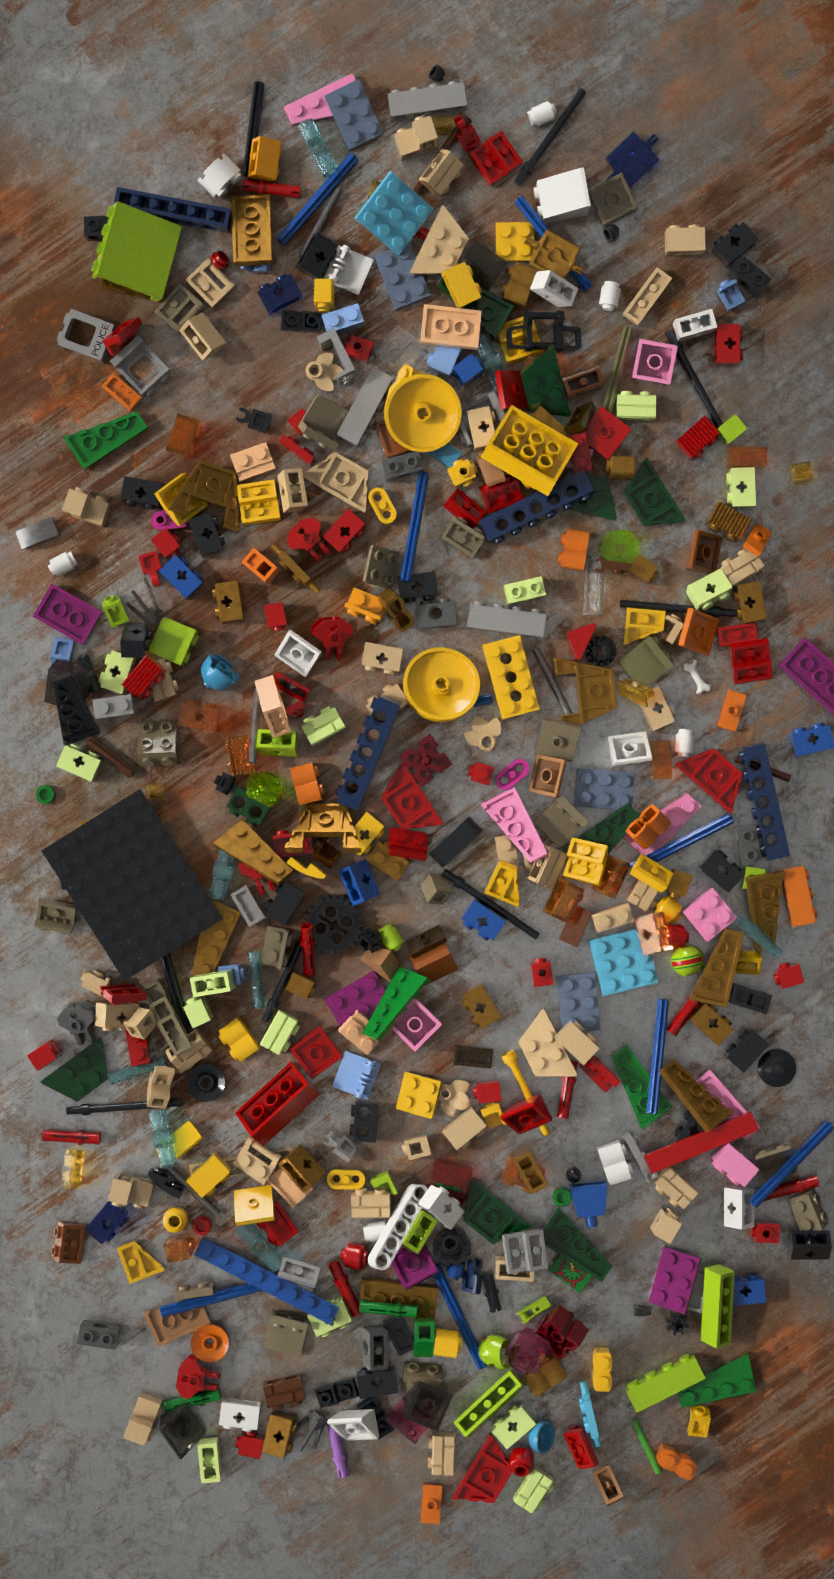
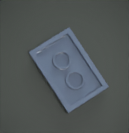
[324,79,383,150]
[374,242,431,311]
[574,768,635,810]
[556,972,601,1032]

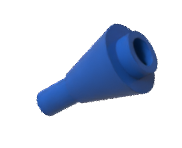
[445,1263,465,1281]

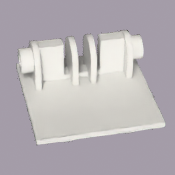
[324,245,374,295]

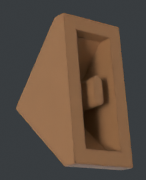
[360,947,402,982]
[592,1464,625,1507]

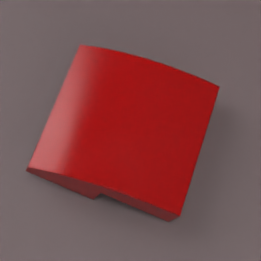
[468,131,523,186]
[730,638,773,684]

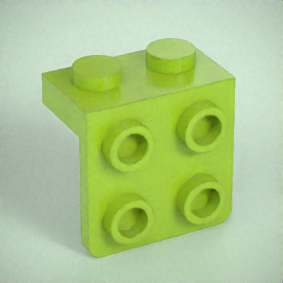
[149,617,199,666]

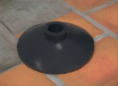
[758,1049,796,1087]
[187,1063,225,1102]

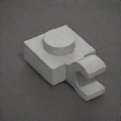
[323,1131,359,1163]

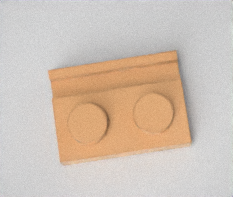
[230,442,276,482]
[338,1010,379,1054]
[268,1167,313,1208]

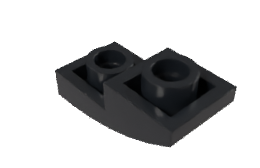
[280,310,322,332]
[148,1167,184,1199]
[315,1377,359,1408]
[357,1397,395,1440]

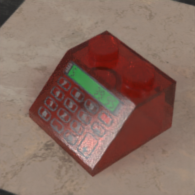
[428,1158,473,1204]

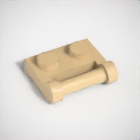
[185,257,237,309]
[494,835,534,872]
[233,1136,283,1185]

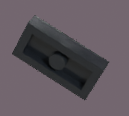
[382,1315,414,1356]

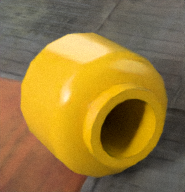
[654,896,683,924]
[162,1206,189,1233]

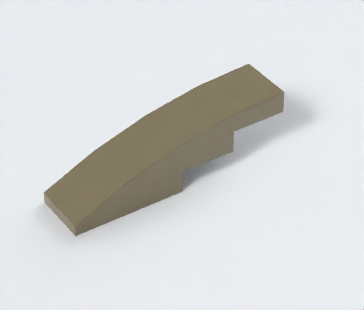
[141,979,192,1056]

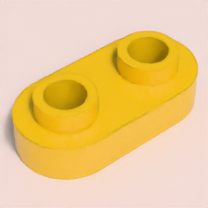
[368,488,397,524]
[327,1169,365,1190]

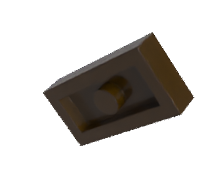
[565,402,596,435]

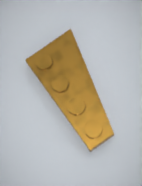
[659,1059,734,1133]

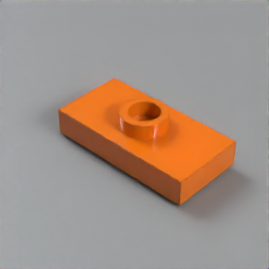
[101,372,143,413]
[742,522,772,557]
[717,690,747,732]
[421,1483,442,1524]

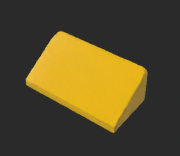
[630,853,674,893]
[735,950,762,975]
[160,1121,203,1163]

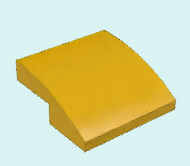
[498,316,544,365]
[154,473,208,526]
[237,479,281,526]
[563,837,608,886]
[286,856,328,879]

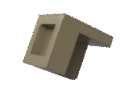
[421,873,452,905]

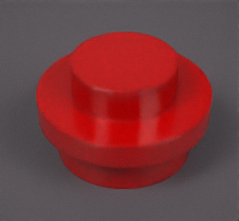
[211,251,229,269]
[193,1216,212,1235]

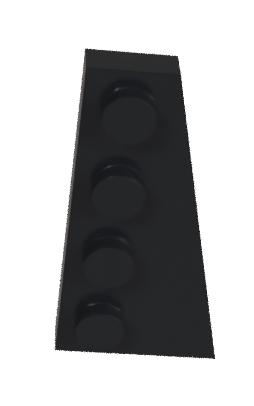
[52,671,100,746]

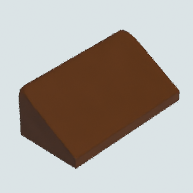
[559,904,592,947]

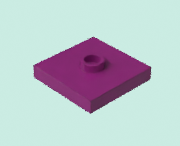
[392,1244,439,1290]

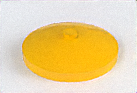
[384,374,462,452]
[403,647,480,722]

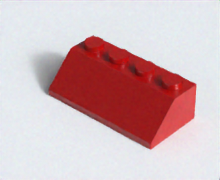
[235,1061,320,1147]

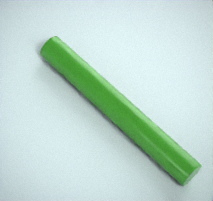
[631,1419,662,1474]

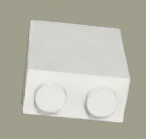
[533,167,591,223]

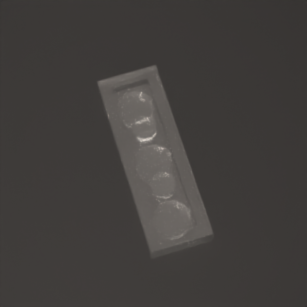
[583,557,605,616]

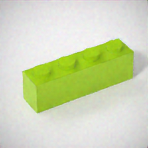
[701,1264,735,1349]
[625,1354,706,1413]
[453,1370,527,1438]

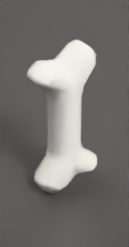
[683,660,711,695]

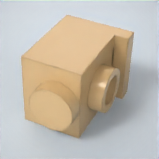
[80,970,113,996]
[123,1007,157,1040]
[401,1133,431,1160]

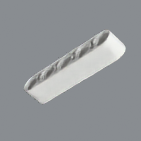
[368,1184,428,1270]

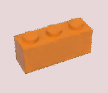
[778,865,818,927]

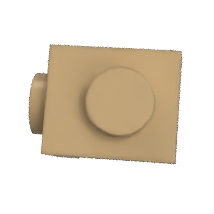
[665,614,684,645]

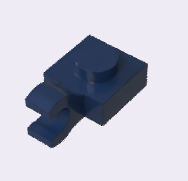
[461,1258,483,1294]

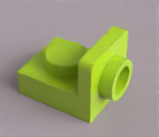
[102,595,130,628]

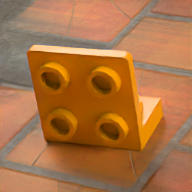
[344,588,386,625]

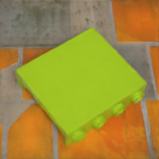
[91,201,182,302]

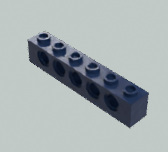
[114,187,232,233]
[479,470,595,544]
[335,694,402,811]
[738,742,790,861]

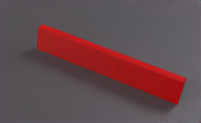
[644,1111,759,1174]

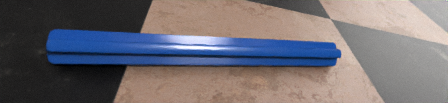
[277,153,358,245]
[515,196,592,291]
[401,471,429,582]
[630,814,734,869]
[647,999,669,1114]
[749,1121,834,1208]
[434,1263,487,1370]
[160,1283,263,1317]

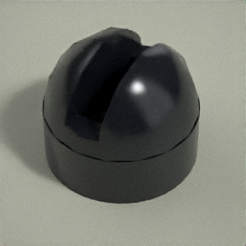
[429,64,445,82]
[603,224,619,242]
[566,1167,581,1183]

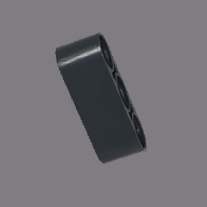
[429,816,482,868]

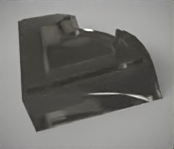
[632,1304,652,1316]

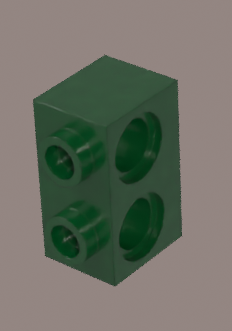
[226,786,272,826]

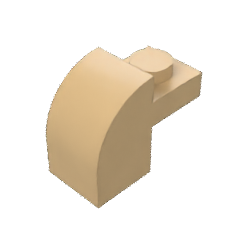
[147,1066,175,1109]

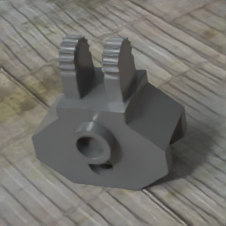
[57,1000,96,1045]

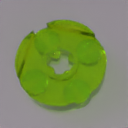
[600,529,639,564]
[246,771,285,807]

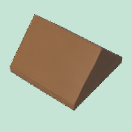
[528,754,567,798]

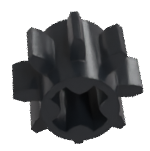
[213,772,237,795]
[359,928,382,953]
[665,1312,689,1336]

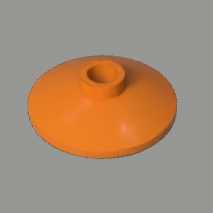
[190,1324,229,1362]

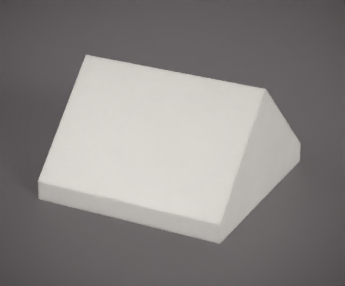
[275,630,323,677]
[608,731,652,766]
[327,1409,379,1441]

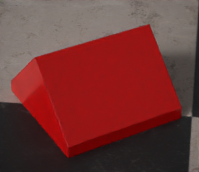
[566,623,597,662]
[500,1094,552,1134]

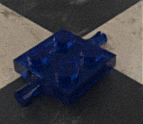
[605,131,660,187]

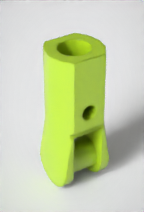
[516,1295,552,1324]

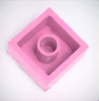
[632,339,678,385]
[681,887,737,942]
[391,998,442,1051]
[710,1142,759,1187]

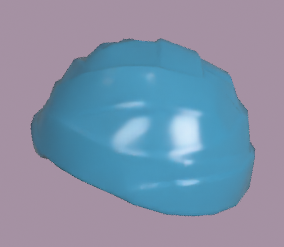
[528,1421,555,1454]

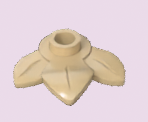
[306,353,343,392]
[464,716,501,752]
[438,1080,472,1117]

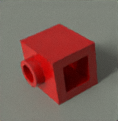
[344,335,374,364]
[151,528,182,560]
[264,602,288,632]
[468,762,494,786]
[531,958,554,987]
[773,962,805,989]
[473,1079,502,1104]
[750,1220,780,1244]
[235,1430,265,1459]

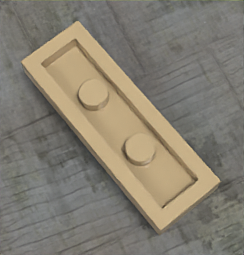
[622,267,672,326]

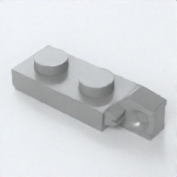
[621,1132,658,1183]

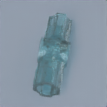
[298,118,339,177]
[476,333,504,393]
[209,849,234,901]
[149,1109,178,1169]
[234,1224,283,1273]

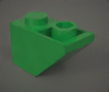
[413,1318,435,1357]

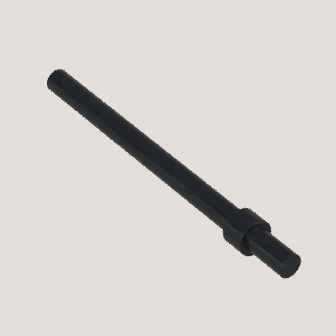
[514,88,586,186]
[664,329,723,429]
[620,600,735,618]
[441,869,540,940]
[262,919,308,1023]
[66,1098,182,1116]

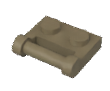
[154,283,205,335]

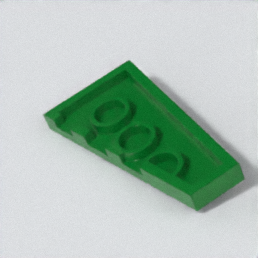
[362,966,431,1042]

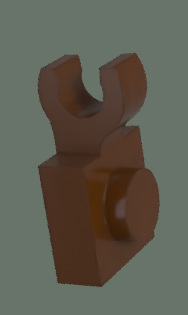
[594,558,630,575]

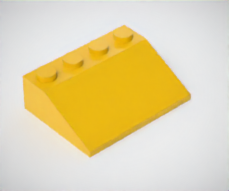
[481,405,578,496]

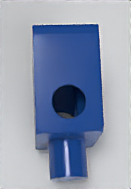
[569,1181,607,1227]

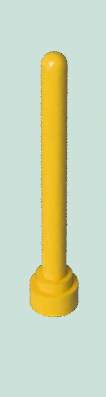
[501,1050,550,1136]

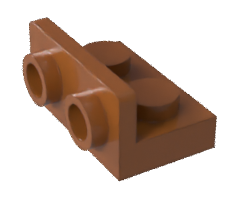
[51,1221,86,1264]

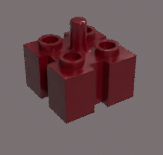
[399,734,453,787]
[531,1305,589,1360]

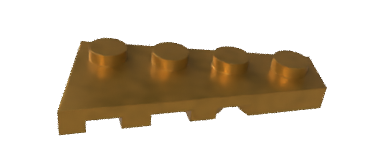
[213,819,293,885]
[745,870,785,952]
[192,898,241,976]
[689,928,744,1008]
[360,1277,438,1320]

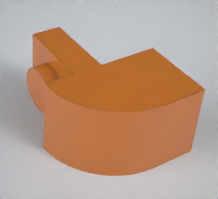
[242,548,281,585]

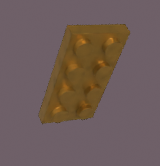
[232,194,272,266]

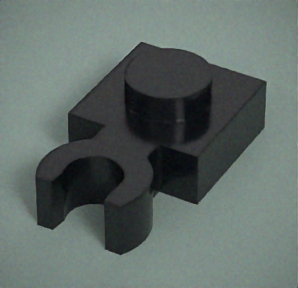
[236,408,272,434]

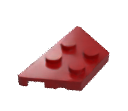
[675,748,743,814]
[381,762,443,829]
[452,1433,512,1503]

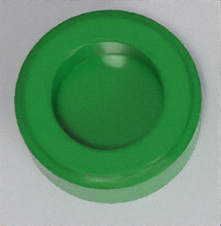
[36,785,56,804]
[552,1187,572,1207]

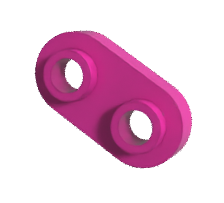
[151,510,189,531]
[495,759,529,790]

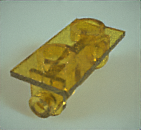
[616,678,655,708]
[61,1149,84,1190]

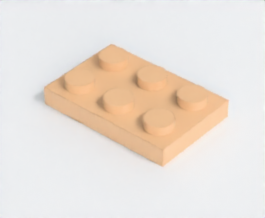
[420,304,482,350]

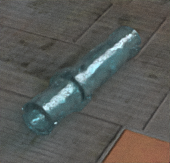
[735,914,783,960]
[247,950,265,1009]
[108,1055,167,1085]

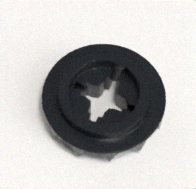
[586,636,616,666]

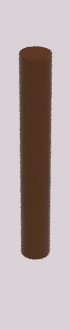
[735,755,791,782]

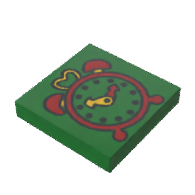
[548,1255,592,1293]

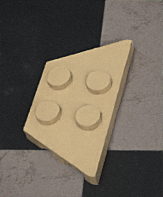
[409,205,469,275]
[303,452,368,514]
[518,1009,578,1077]

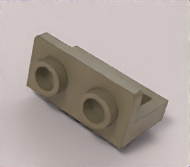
[441,517,486,559]
[34,898,77,934]
[788,1188,828,1231]
[174,1281,216,1302]
[401,1361,443,1396]

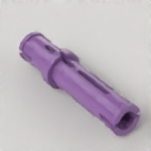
[326,1420,350,1479]

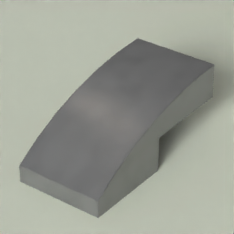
[15,517,61,550]

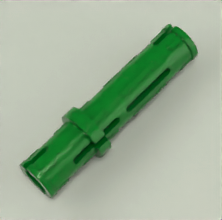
[359,1300,418,1318]
[163,1388,222,1413]

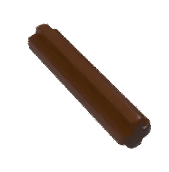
[86,737,136,778]

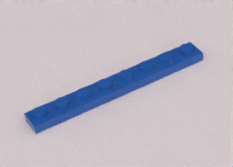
[194,1238,340,1325]

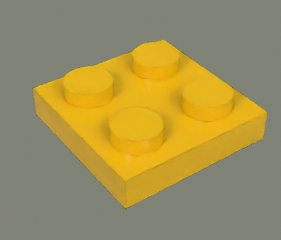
[495,222,534,263]
[396,1071,443,1119]

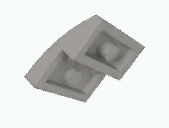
[502,1229,548,1274]

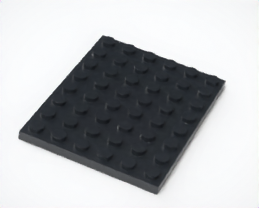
[41,789,223,981]

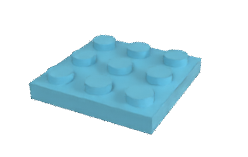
[354,171,434,255]
[588,926,659,996]

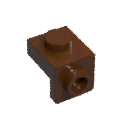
[312,837,342,869]

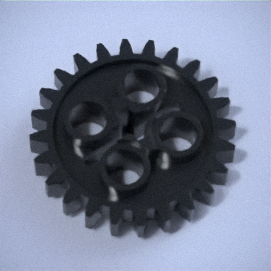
[302,893,365,956]

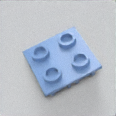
[332,1051,381,1100]

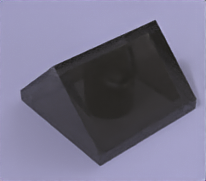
[460,240,508,292]
[403,1380,453,1432]
[159,1403,206,1459]

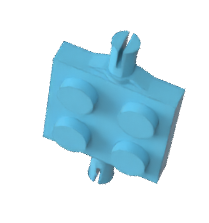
[578,1381,602,1447]

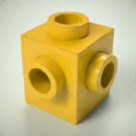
[447,458,478,489]

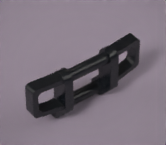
[506,309,582,352]

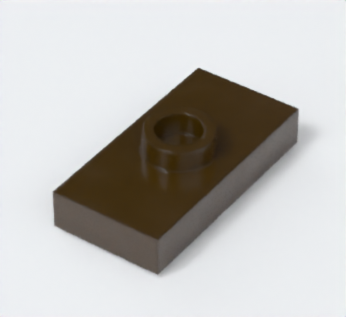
[405,925,447,958]
[453,1045,493,1068]

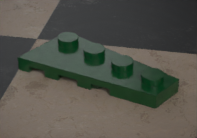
[437,277,514,340]
[562,804,640,854]
[543,1207,612,1282]

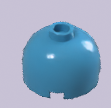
[201,653,239,691]

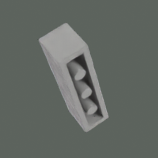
[388,81,467,122]
[337,367,393,448]
[467,601,547,638]

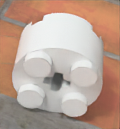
[198,153,241,199]

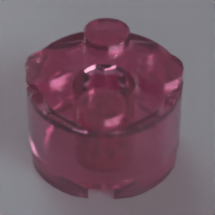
[505,1327,550,1375]

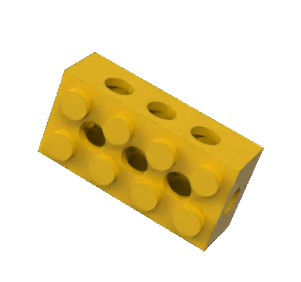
[482,635,540,720]

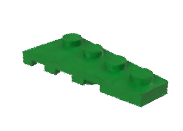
[63,411,149,470]
[611,1044,673,1130]
[678,1353,757,1408]

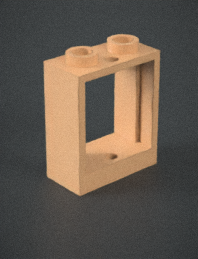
[255,675,291,738]

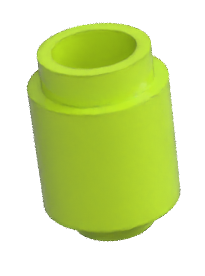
[378,923,404,953]

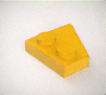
[623,607,666,645]
[484,860,520,907]
[116,1240,165,1284]

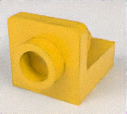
[687,1405,711,1438]

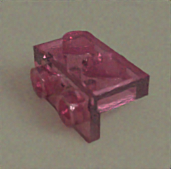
[386,1396,434,1444]

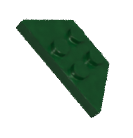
[520,345,571,417]
[623,458,686,526]
[550,470,617,521]
[40,1037,109,1102]
[463,1178,531,1244]

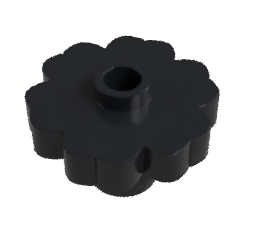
[433,1228,471,1267]

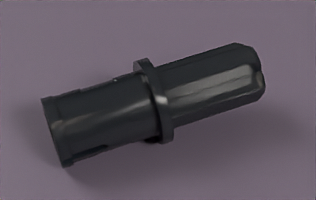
[78,655,102,693]
[482,1273,502,1313]

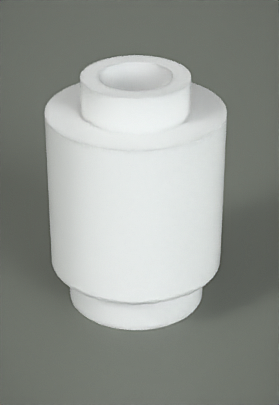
[527,101,557,126]
[599,281,621,311]
[48,551,78,577]
[674,729,695,758]
[363,1220,387,1242]

